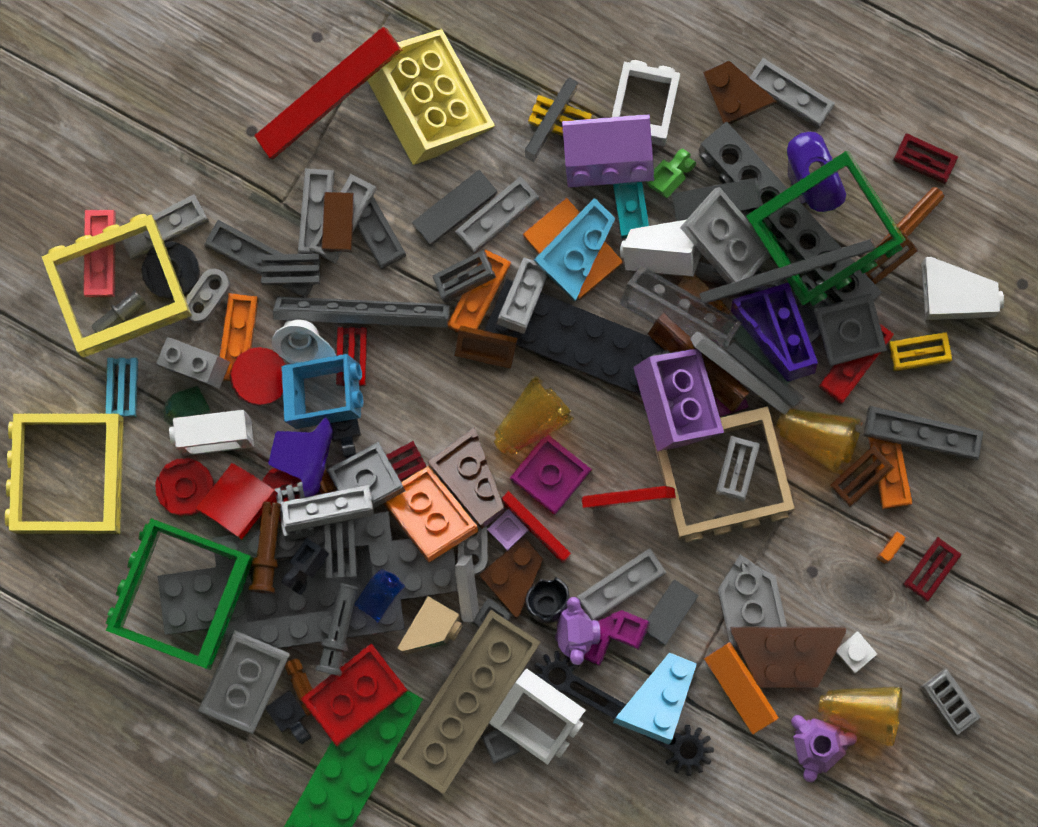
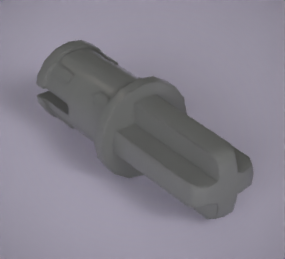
[91,290,146,333]

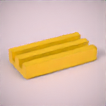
[528,95,592,136]
[888,332,952,372]

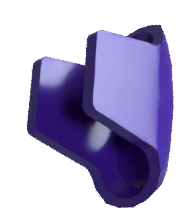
[787,132,846,212]
[268,417,333,498]

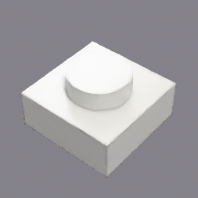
[836,631,877,674]

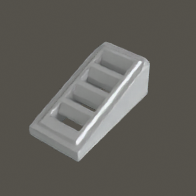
[920,669,981,735]

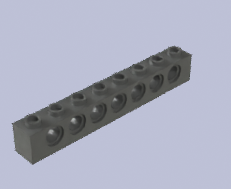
[699,121,882,303]

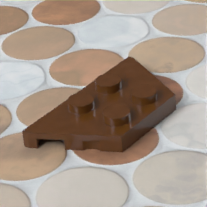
[730,627,846,688]

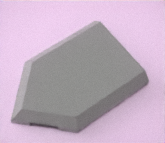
[718,554,787,647]

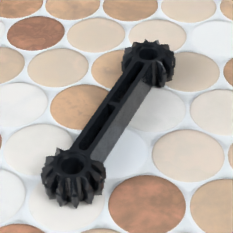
[535,651,714,776]

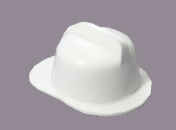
[272,319,336,376]

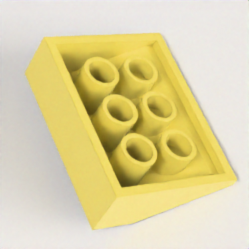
[367,29,495,165]

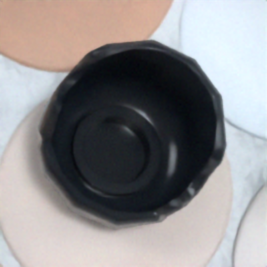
[525,577,570,623]

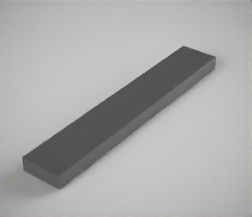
[699,238,875,304]
[273,296,450,328]

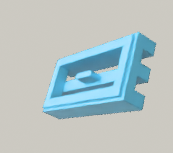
[106,358,138,417]

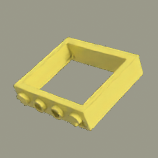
[42,214,192,358]
[5,414,124,534]

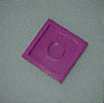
[510,433,592,515]

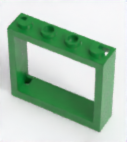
[746,151,906,306]
[105,518,254,670]

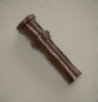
[248,502,282,594]

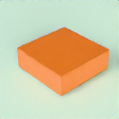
[876,532,906,564]

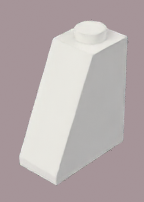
[620,220,702,276]
[921,257,1004,320]

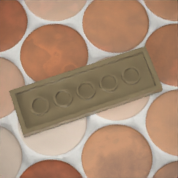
[394,610,541,794]

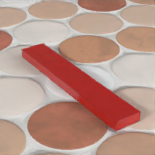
[254,27,403,159]

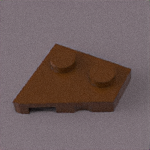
[703,61,777,125]
[479,537,543,619]

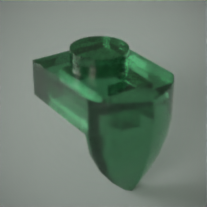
[163,386,211,426]

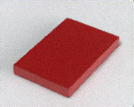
[301,643,408,747]

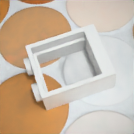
[612,60,680,146]
[169,410,254,456]
[489,668,585,765]

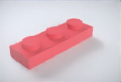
[84,210,116,297]

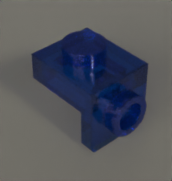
[354,569,405,622]

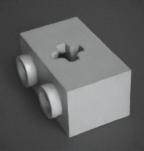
[156,337,230,389]

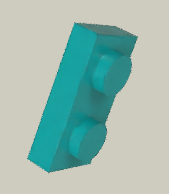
[613,182,649,238]

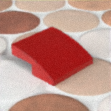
[196,463,278,540]

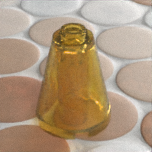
[493,376,575,455]
[777,408,862,475]
[818,686,903,746]

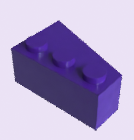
[731,283,818,382]

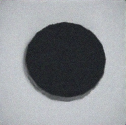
[141,241,200,300]

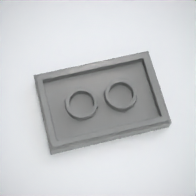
[680,187,771,284]
[198,630,289,734]

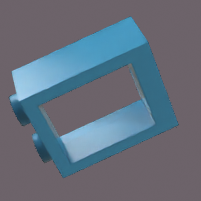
[282,354,364,429]

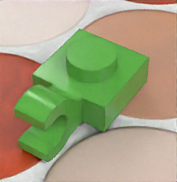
[645,148,696,199]

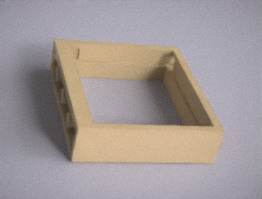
[653,406,795,542]

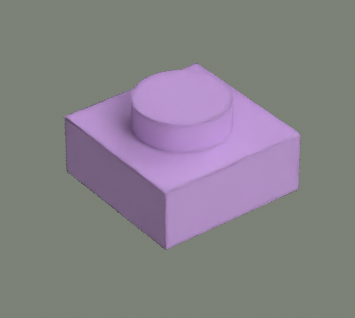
[487,509,529,551]

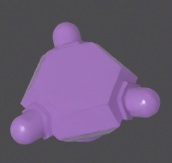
[555,597,600,665]
[791,715,857,782]

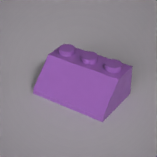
[562,114,654,187]
[633,349,724,452]

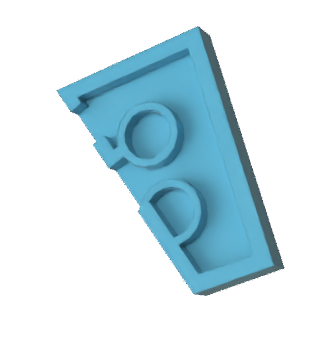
[533,198,615,301]
[613,653,697,745]

